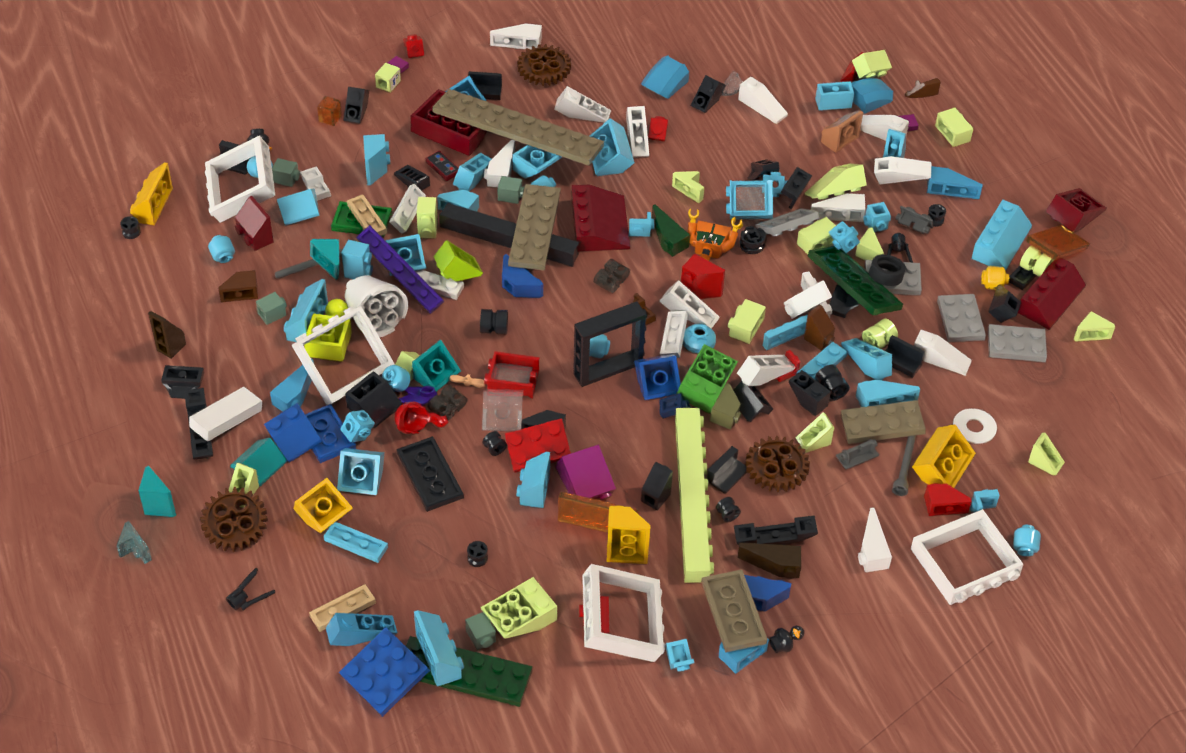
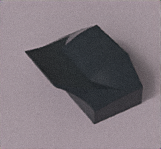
[747,159,780,180]
[830,284,859,318]
[161,365,204,399]

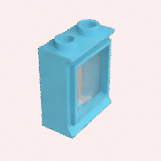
[726,180,773,219]

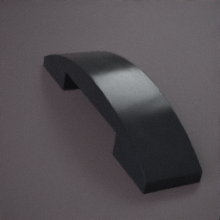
[184,388,213,460]
[734,515,818,545]

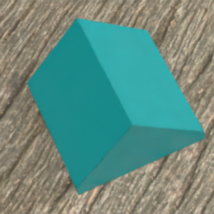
[310,239,339,280]
[412,340,461,391]
[230,438,287,487]
[138,466,176,517]

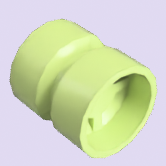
[1019,246,1054,277]
[862,318,898,349]

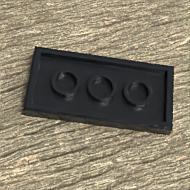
[396,436,464,512]

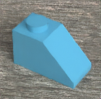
[437,189,479,212]

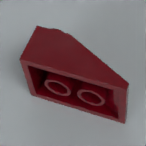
[1045,188,1107,232]

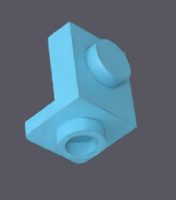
[629,212,654,237]
[970,489,1000,513]
[665,639,695,672]

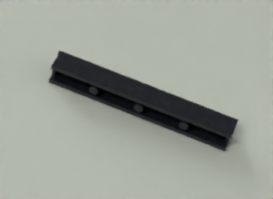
[439,203,579,267]

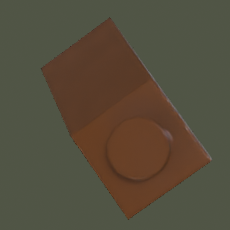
[218,270,258,302]
[804,304,835,351]

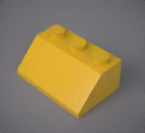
[130,162,173,226]
[912,424,976,488]
[607,505,650,564]

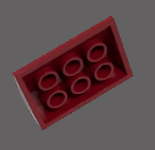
[411,89,487,156]
[571,184,630,252]

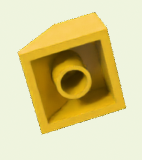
[293,478,353,533]

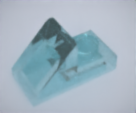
[117,521,152,564]

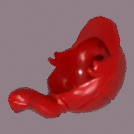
[395,401,449,434]

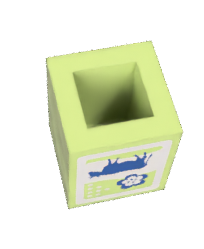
[375,63,401,93]

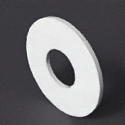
[953,409,997,444]

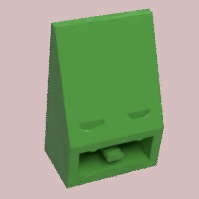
[677,344,738,414]

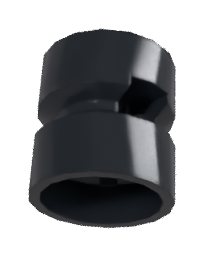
[480,309,508,334]
[815,364,850,401]

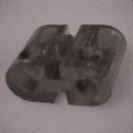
[593,259,630,293]
[427,384,468,420]

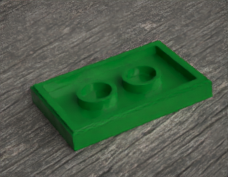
[331,201,392,238]

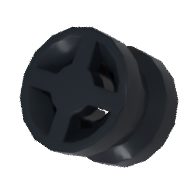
[928,204,946,227]
[120,216,141,239]
[482,431,507,456]
[716,497,741,522]
[467,541,488,567]

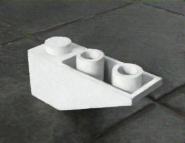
[554,86,611,123]
[874,157,932,185]

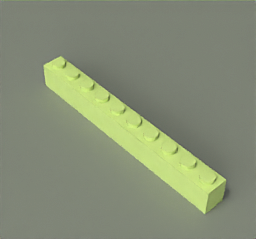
[675,408,714,583]

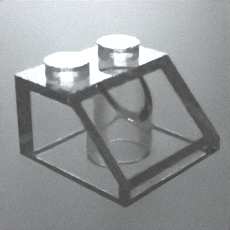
[482,389,523,431]

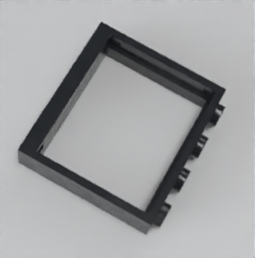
[573,301,647,387]

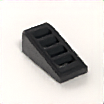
[394,165,430,191]

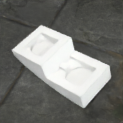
[300,166,331,201]

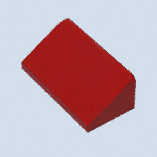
[840,52,863,82]

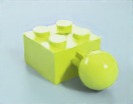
[304,299,352,362]

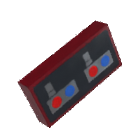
[425,150,459,182]

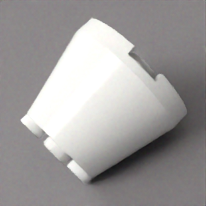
[345,275,408,338]

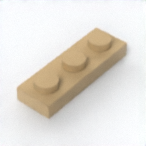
[347,195,387,236]
[309,584,376,632]

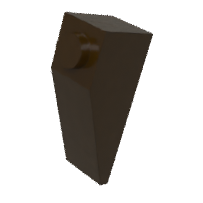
[148,311,186,359]
[738,543,801,579]

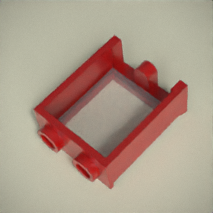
[484,351,540,399]

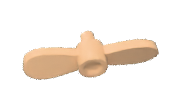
[450,374,486,388]

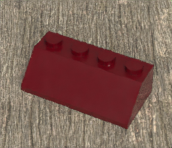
[1018,256,1086,330]

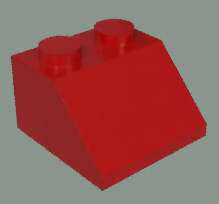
[681,254,725,299]

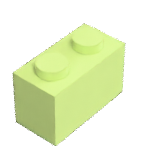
[852,50,892,79]
[935,108,973,147]
[416,197,438,238]
[797,217,836,254]
[728,299,766,344]

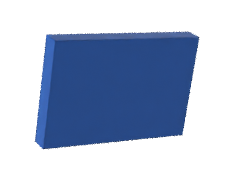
[305,404,356,463]

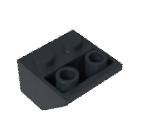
[345,371,402,428]

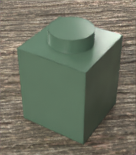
[272,158,300,187]
[497,176,525,204]
[256,292,287,325]
[465,612,496,650]

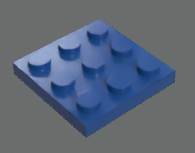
[339,627,430,717]

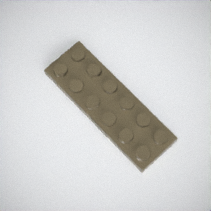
[508,184,561,270]

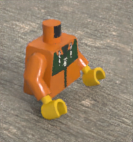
[687,209,743,261]

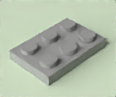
[755,208,819,236]
[865,260,922,295]
[937,294,986,342]
[988,324,1047,362]

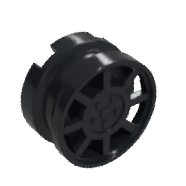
[739,226,766,254]

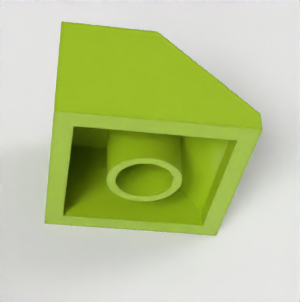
[433,240,483,281]

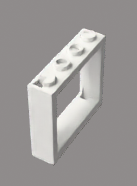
[205,136,275,223]
[292,306,395,405]
[911,509,1023,605]
[583,564,665,662]

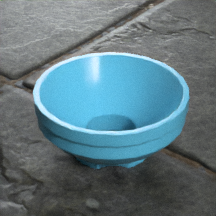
[683,324,716,354]

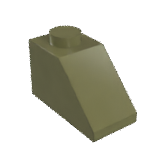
[709,383,742,430]

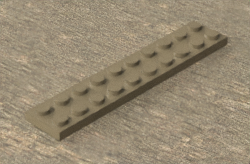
[433,89,604,166]

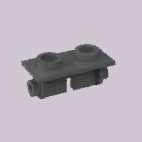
[895,206,933,234]
[836,439,879,470]

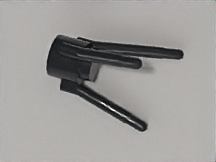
[887,233,913,263]
[226,568,275,611]

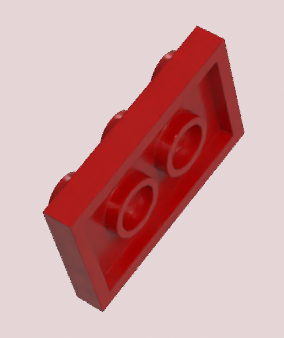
[505,418,571,472]

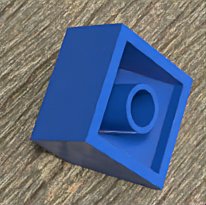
[634,354,681,400]
[264,403,322,463]

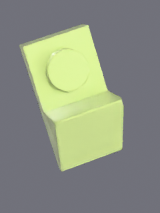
[672,171,704,203]

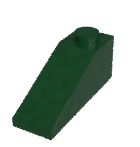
[652,204,690,257]

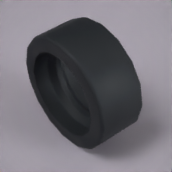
[869,254,906,286]

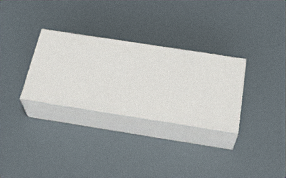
[189,387,262,441]

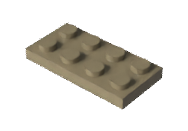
[841,400,926,444]
[701,569,767,652]

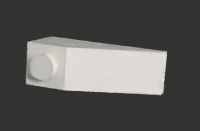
[490,24,542,50]
[738,77,788,124]
[626,106,649,158]
[860,115,909,141]
[484,139,515,188]
[811,193,865,222]
[660,280,720,329]
[784,280,832,319]
[914,330,972,376]
[737,355,796,386]
[858,508,892,572]

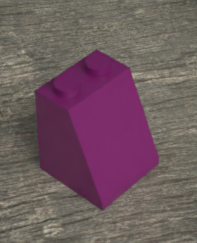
[555,444,616,507]

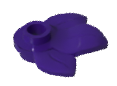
[399,386,437,405]

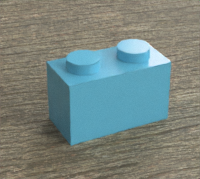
[815,81,854,110]
[341,240,373,280]

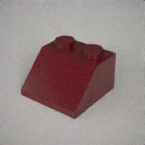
[235,196,274,251]

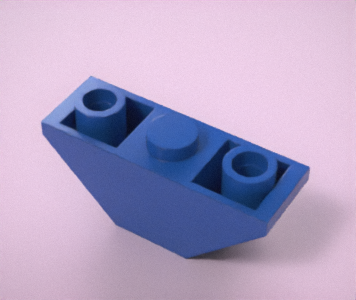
[502,254,544,298]
[744,575,791,611]

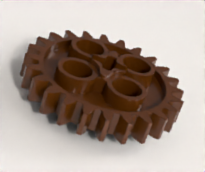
[517,44,571,86]
[745,436,810,493]
[200,487,268,552]

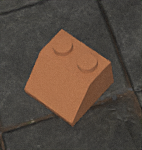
[821,110,863,153]

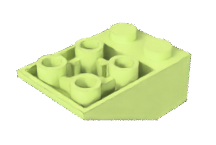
[805,163,867,200]
[481,577,557,639]

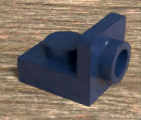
[660,393,691,419]

